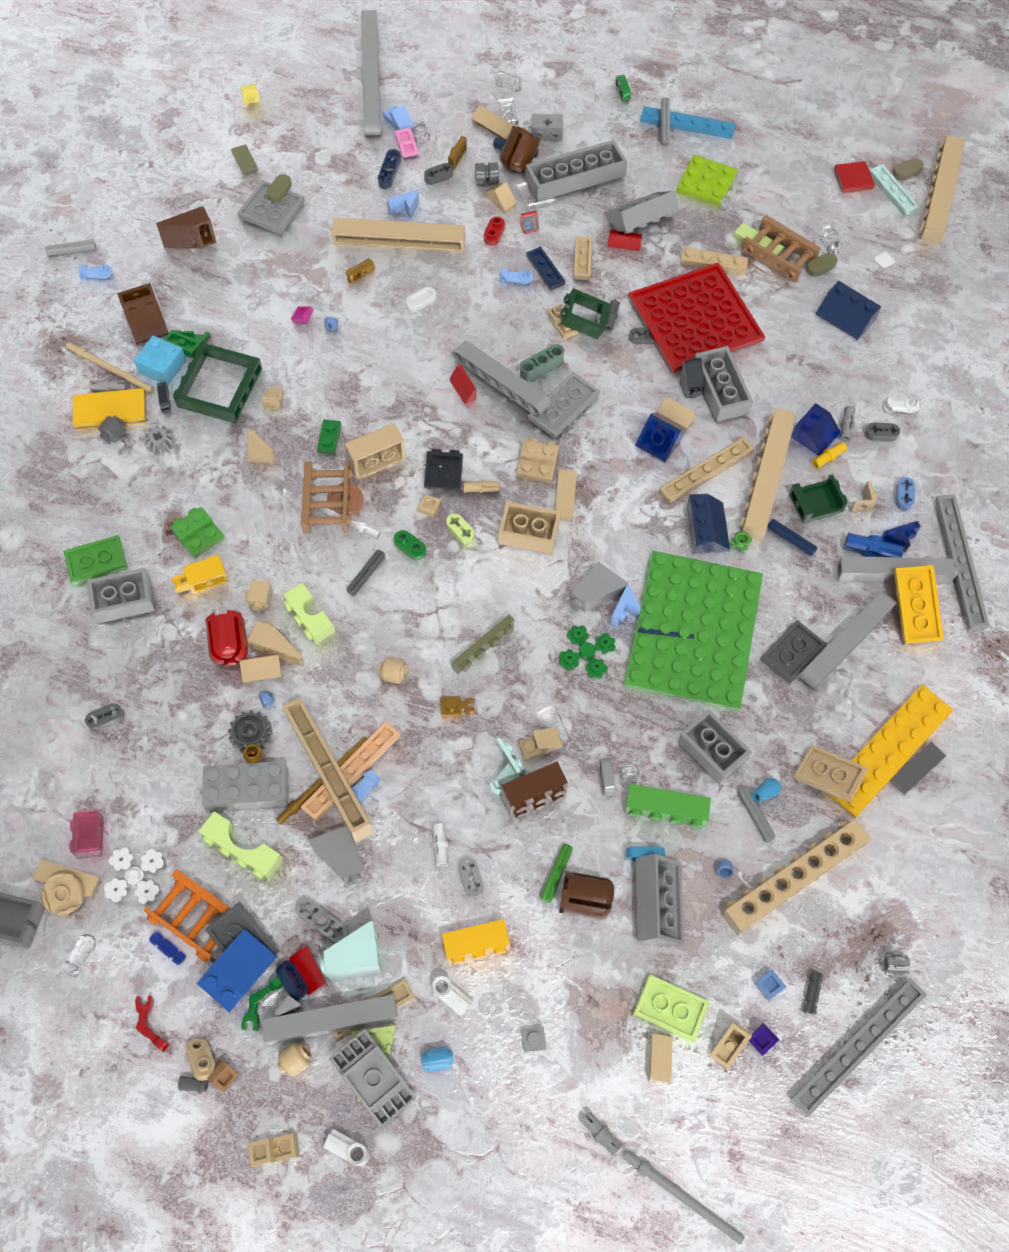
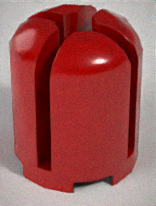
[205,610,248,666]

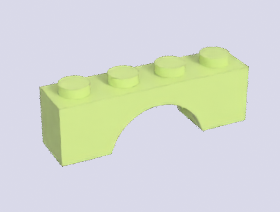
[199,812,283,881]

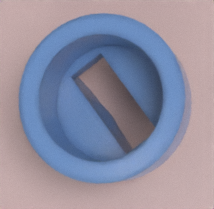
[324,317,338,331]
[259,691,275,708]
[717,860,734,878]

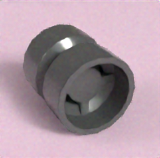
[475,162,499,185]

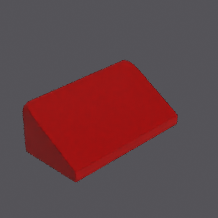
[608,230,642,251]
[450,364,477,404]
[289,945,328,997]

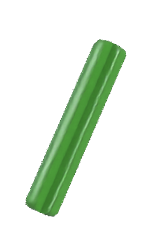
[541,844,573,903]

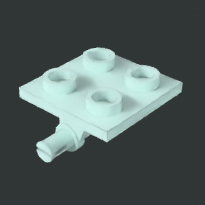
[490,738,527,795]

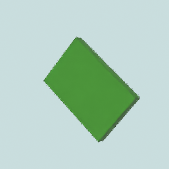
[63,535,128,585]

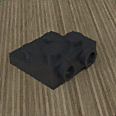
[424,449,464,490]

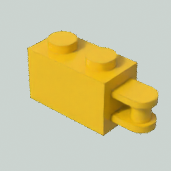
[171,555,229,594]

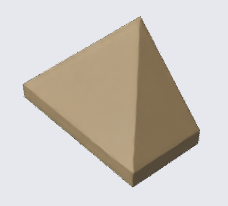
[248,429,276,463]

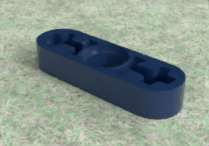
[378,149,401,189]

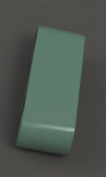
[520,344,564,383]

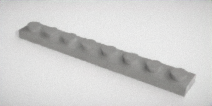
[935,495,990,630]
[790,978,927,1117]

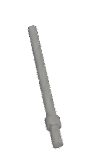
[623,1150,745,1245]

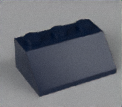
[815,280,881,340]
[687,494,730,554]

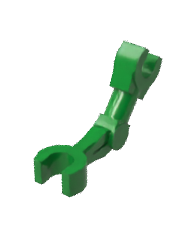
[241,976,284,1032]

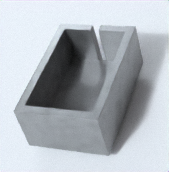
[0,892,45,949]

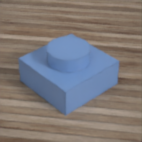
[754,969,786,1001]

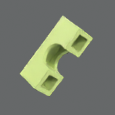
[283,583,335,645]

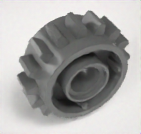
[228,710,273,753]

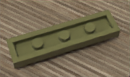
[452,614,515,674]

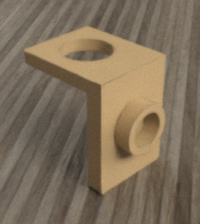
[850,481,877,513]

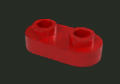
[484,217,505,246]

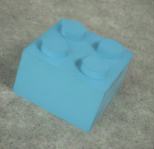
[133,336,187,386]

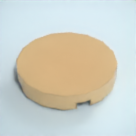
[41,872,85,916]

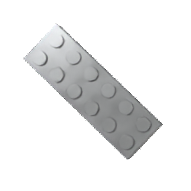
[525,140,627,202]

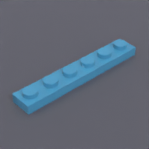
[640,106,736,139]

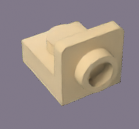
[262,388,284,411]

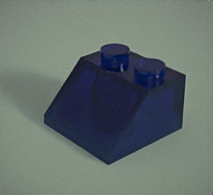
[791,403,841,456]
[635,412,687,462]

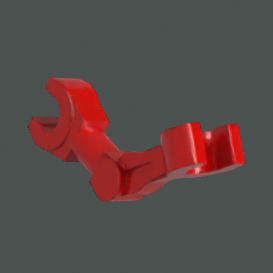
[135,996,170,1052]

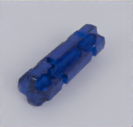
[149,932,186,966]

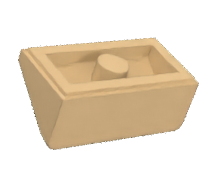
[655,397,696,432]
[240,654,282,683]
[649,1033,673,1083]

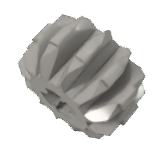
[144,425,176,456]

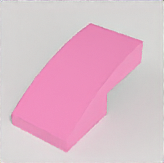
[395,128,418,159]

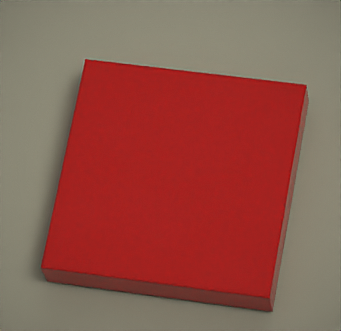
[834,161,875,193]

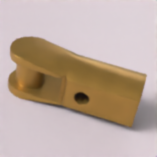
[346,258,375,283]

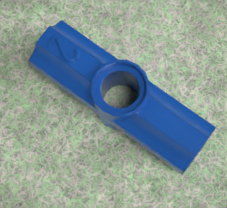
[844,532,904,558]

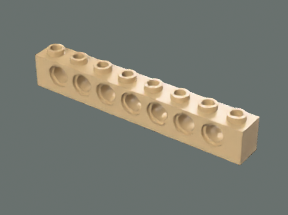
[722,819,872,936]

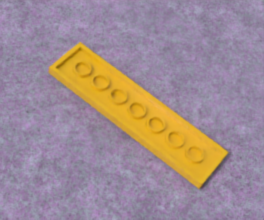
[824,684,954,819]

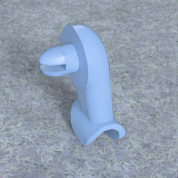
[79,264,113,281]
[500,268,533,285]
[351,770,381,803]

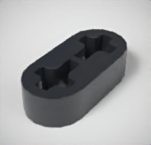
[157,382,171,413]

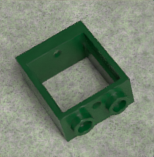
[560,288,610,339]

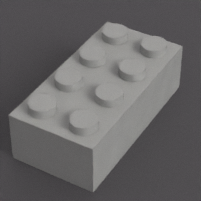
[694,346,753,422]
[202,761,289,813]

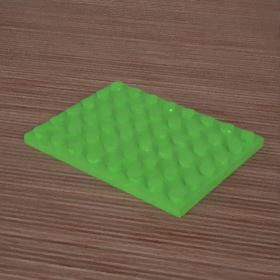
[624,551,763,712]

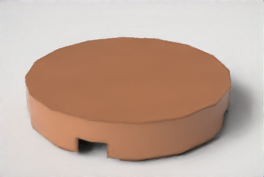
[327,483,364,516]

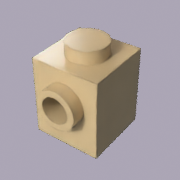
[245,580,273,612]

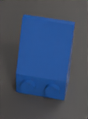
[196,928,278,1013]

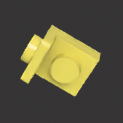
[240,84,260,104]

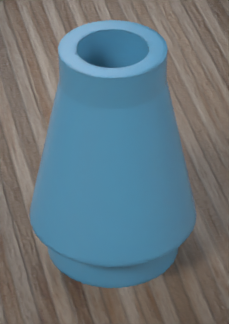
[751,778,781,803]

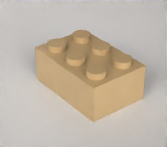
[345,423,406,480]
[498,501,561,555]

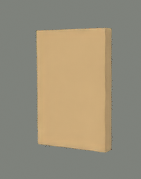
[794,745,868,803]

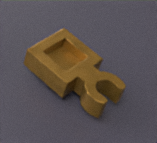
[441,696,475,718]

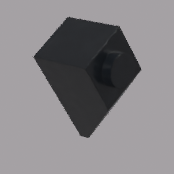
[679,357,705,398]

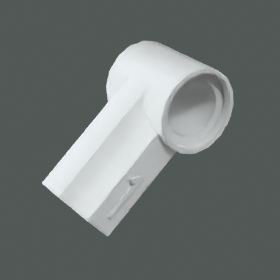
[432,976,473,1017]
[323,1129,370,1166]

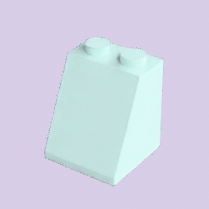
[320,921,382,982]

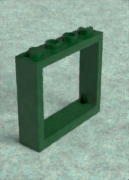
[173,343,263,424]

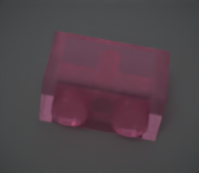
[69,811,104,859]

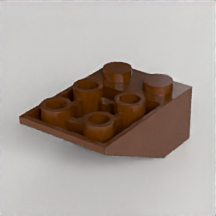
[156,206,217,249]
[117,283,169,344]

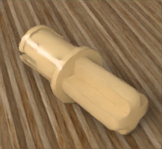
[464,479,500,494]

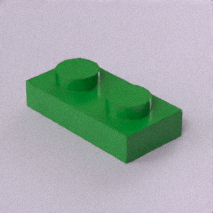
[317,419,342,455]

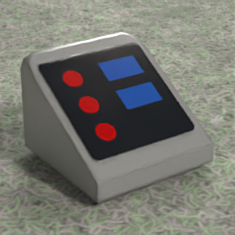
[275,995,303,1017]

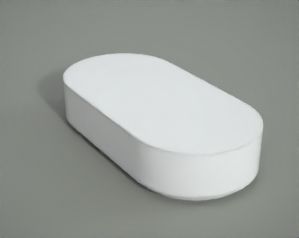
[406,287,436,312]

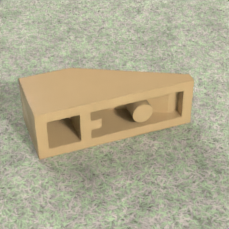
[247,621,305,667]

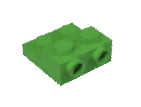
[171,507,225,559]

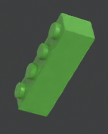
[625,784,711,829]

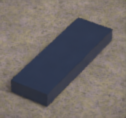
[526,246,565,291]

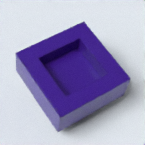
[749,1023,779,1056]

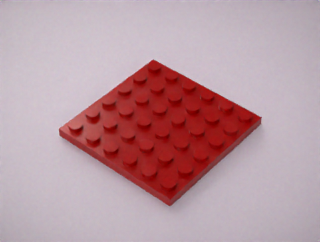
[628,262,765,373]

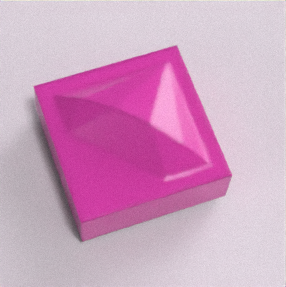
[291,306,314,323]

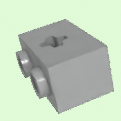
[531,114,563,140]

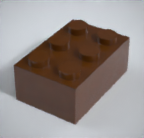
[501,761,568,819]

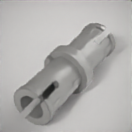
[89,379,128,392]
[840,406,855,442]
[580,1112,623,1156]

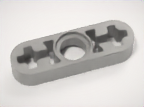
[295,898,348,944]

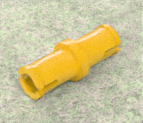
[811,441,847,469]

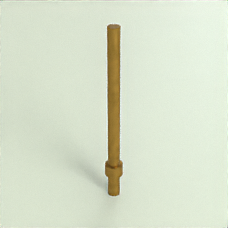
[276,736,368,825]

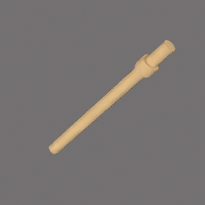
[66,342,154,393]

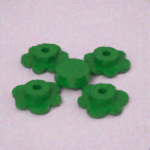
[559,626,616,678]

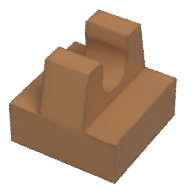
[208,1059,239,1093]

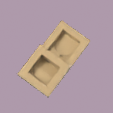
[248,1133,300,1167]

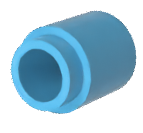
[421,1046,454,1073]

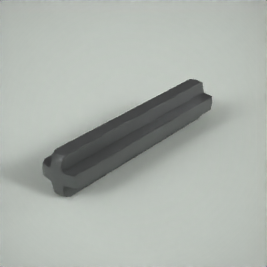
[346,549,385,596]

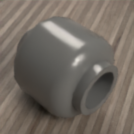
[98,415,126,442]

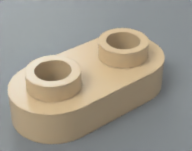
[186,1038,215,1081]

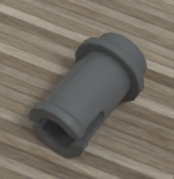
[178,1076,209,1094]

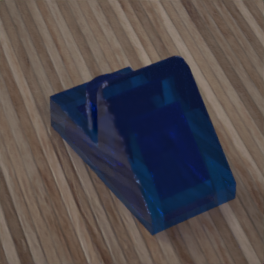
[881,521,921,553]

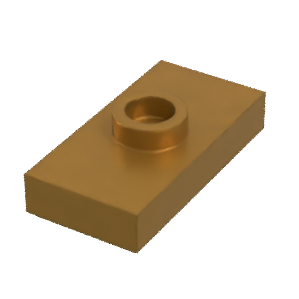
[448,136,467,171]

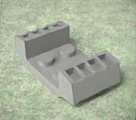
[329,1029,417,1128]

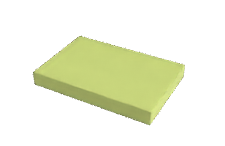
[633,974,710,1043]

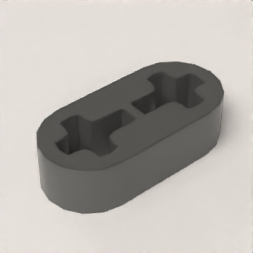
[424,163,453,185]
[864,422,901,442]
[85,703,124,731]

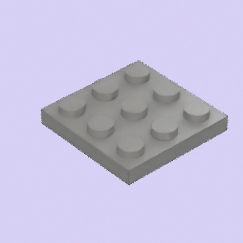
[237,180,305,235]

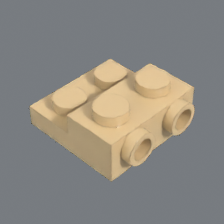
[516,438,559,484]

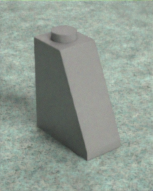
[570,562,628,612]
[308,826,366,884]

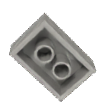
[87,568,155,623]
[678,709,752,784]

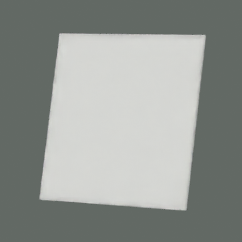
[873,251,896,269]

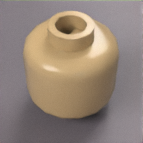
[378,657,409,684]
[277,1042,312,1077]

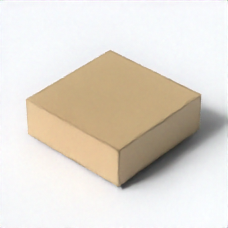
[417,494,441,517]

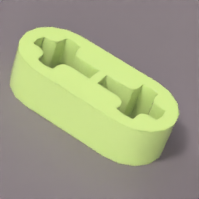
[446,514,475,545]

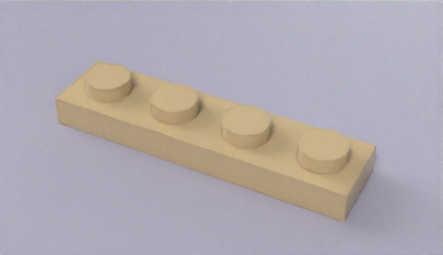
[680,247,748,275]

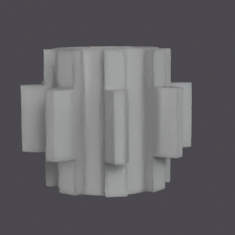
[884,951,911,979]

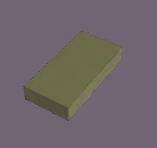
[231,144,258,175]

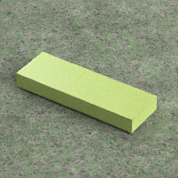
[733,223,784,255]

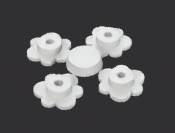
[103,847,164,904]

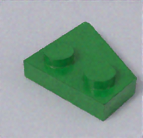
[163,330,211,358]

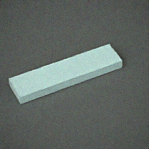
[869,164,919,217]

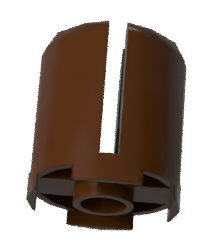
[499,125,542,173]
[559,871,614,920]

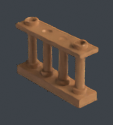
[741,215,821,283]
[301,461,353,534]

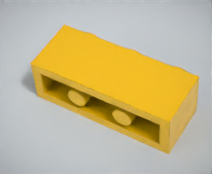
[442,919,510,965]

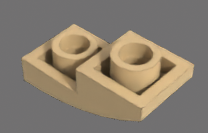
[547,304,579,340]

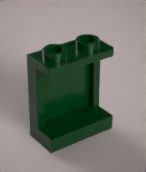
[789,474,847,524]

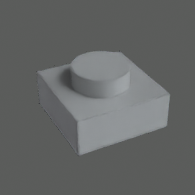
[522,1027,547,1053]

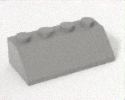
[604,191,679,234]
[635,854,684,946]

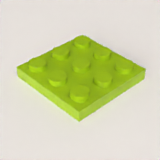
[676,154,738,207]

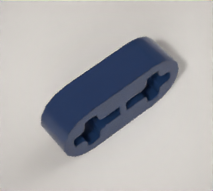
[276,960,308,1001]

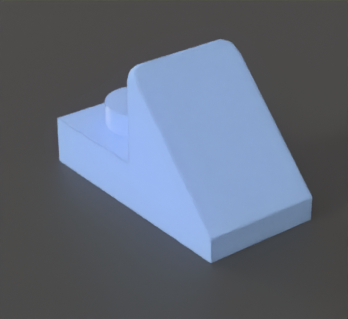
[383,105,414,130]
[387,190,419,219]
[611,585,641,627]

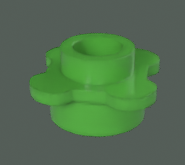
[730,532,752,552]

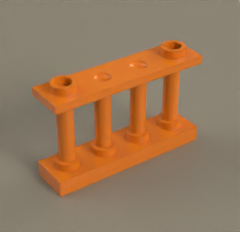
[143,869,230,963]

